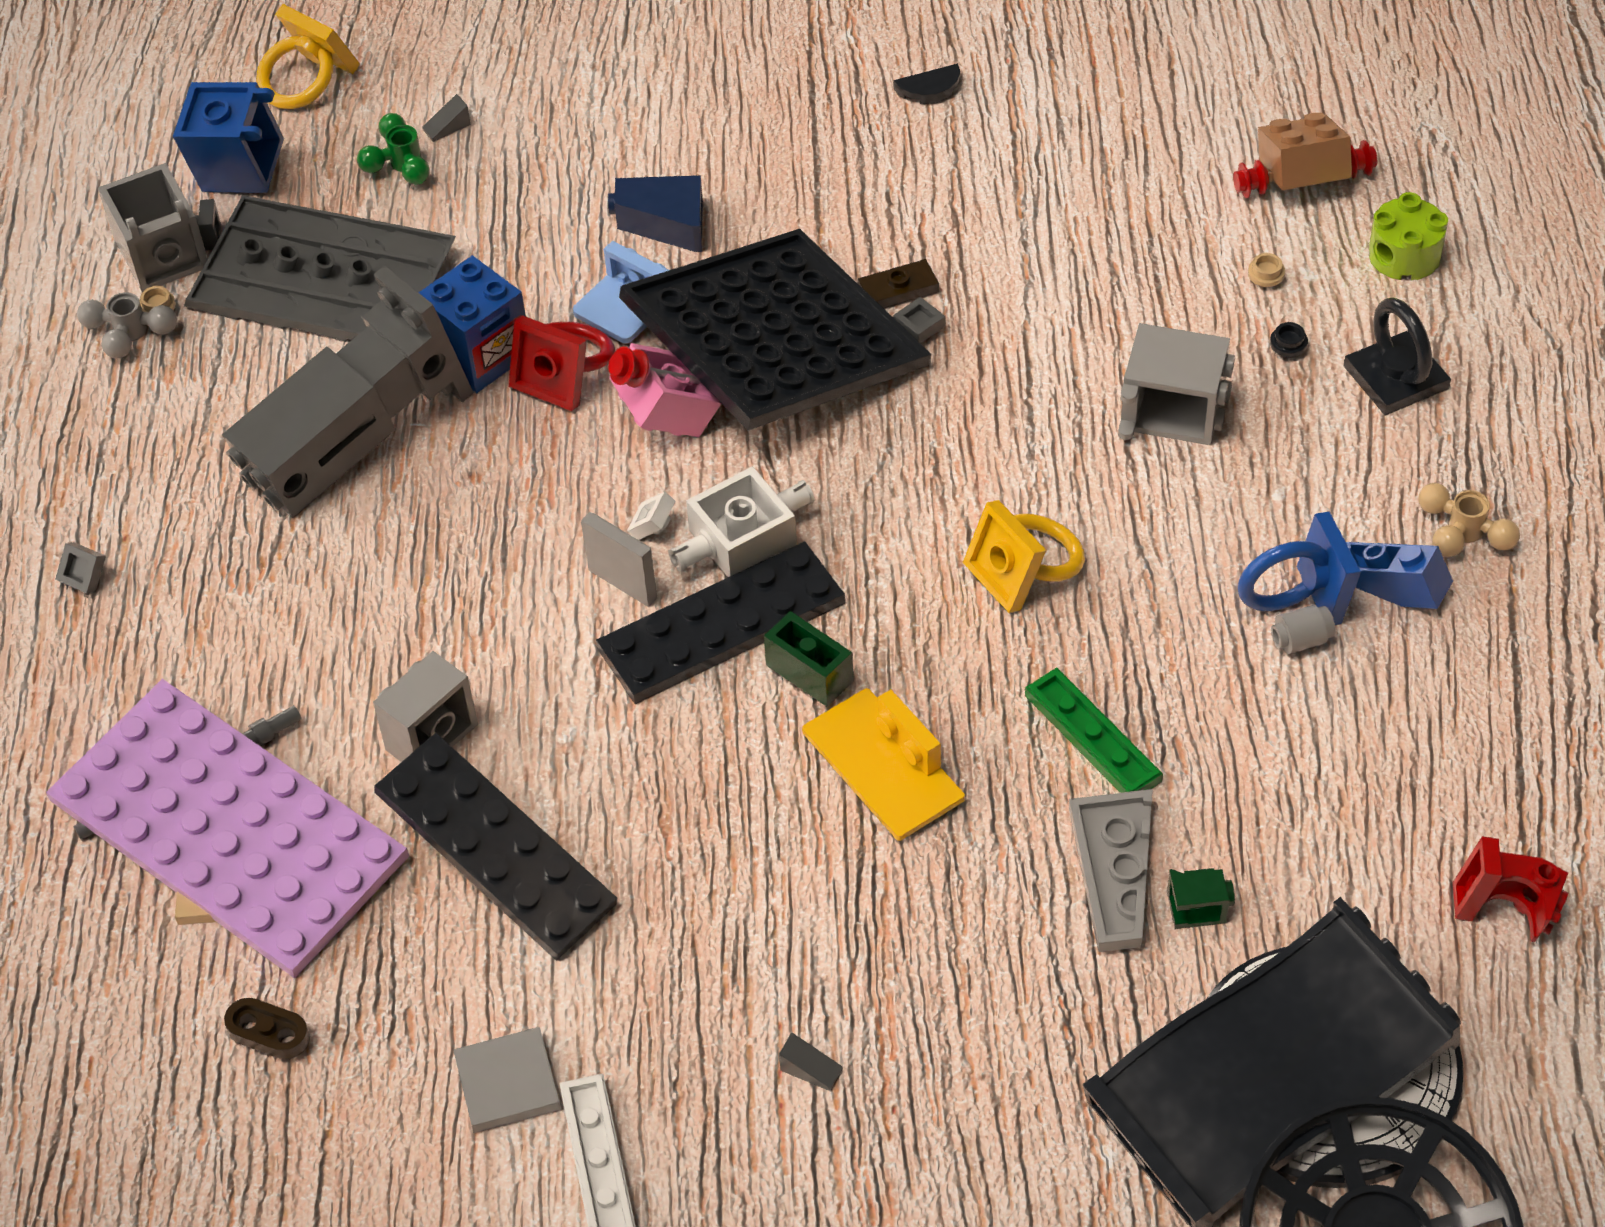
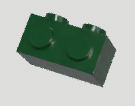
[764,611,854,707]

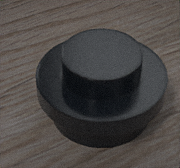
[1270,322,1308,357]

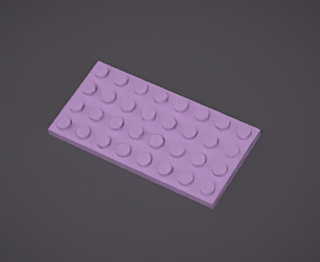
[46,679,409,978]

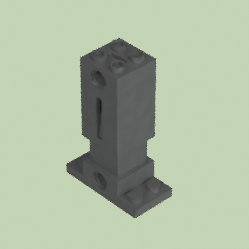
[222,265,473,518]

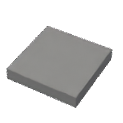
[581,512,657,607]
[453,1027,561,1133]

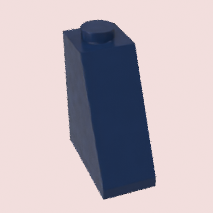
[608,175,703,252]

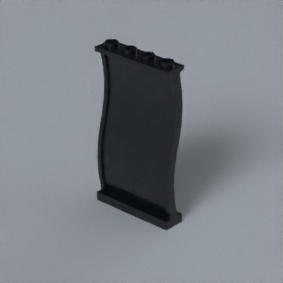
[1082,897,1461,1227]

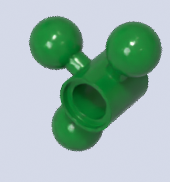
[357,113,430,185]

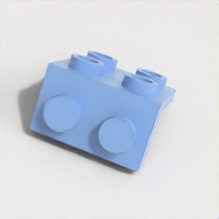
[573,241,669,343]

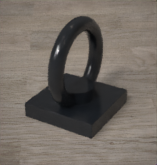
[1343,298,1451,416]

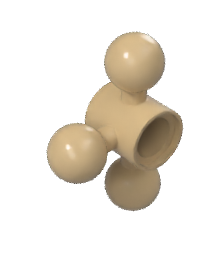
[1418,483,1520,557]

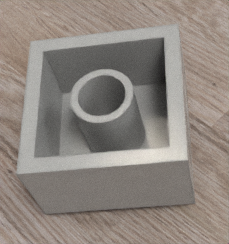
[373,651,478,762]

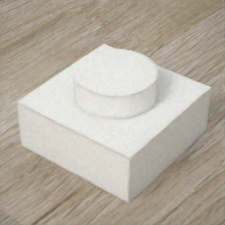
[627,491,676,540]

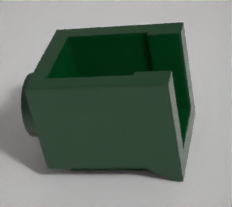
[1167,868,1235,929]

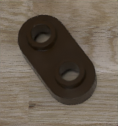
[224,998,310,1059]

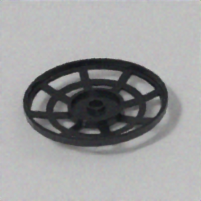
[1239,1097,1524,1227]

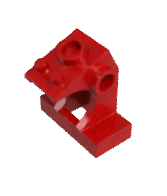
[1453,836,1569,942]

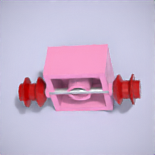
[608,343,722,437]

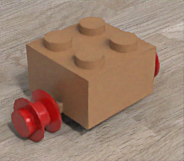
[1233,113,1378,198]

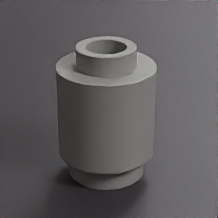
[1271,605,1335,654]

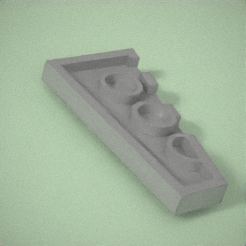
[1068,789,1153,952]

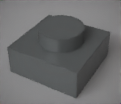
[195,199,221,251]
[893,297,946,344]
[55,542,106,593]

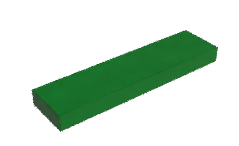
[1025,667,1163,793]

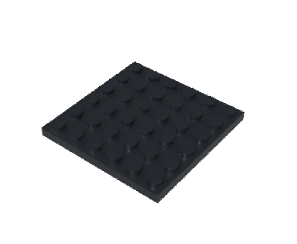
[619,228,931,431]

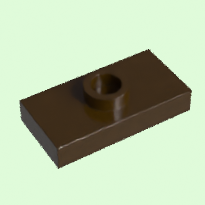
[858,259,939,308]

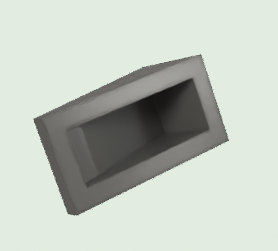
[422,94,471,142]
[779,1032,843,1092]

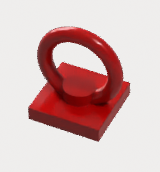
[508,315,615,411]

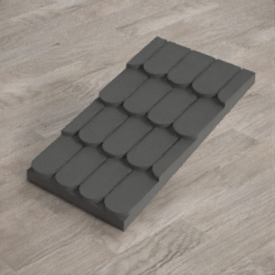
[184,195,456,342]

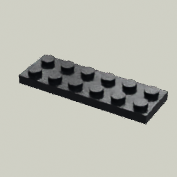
[596,541,845,704]
[374,732,618,961]

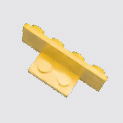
[802,688,965,841]

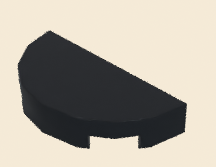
[893,63,960,104]

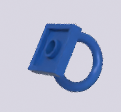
[1238,511,1361,625]

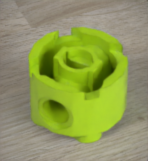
[1369,192,1448,280]

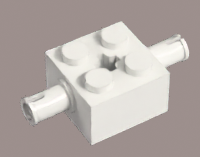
[668,466,815,577]

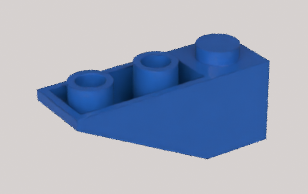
[1346,542,1453,609]

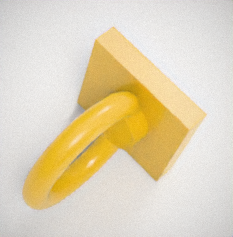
[256,4,360,109]
[962,500,1085,613]

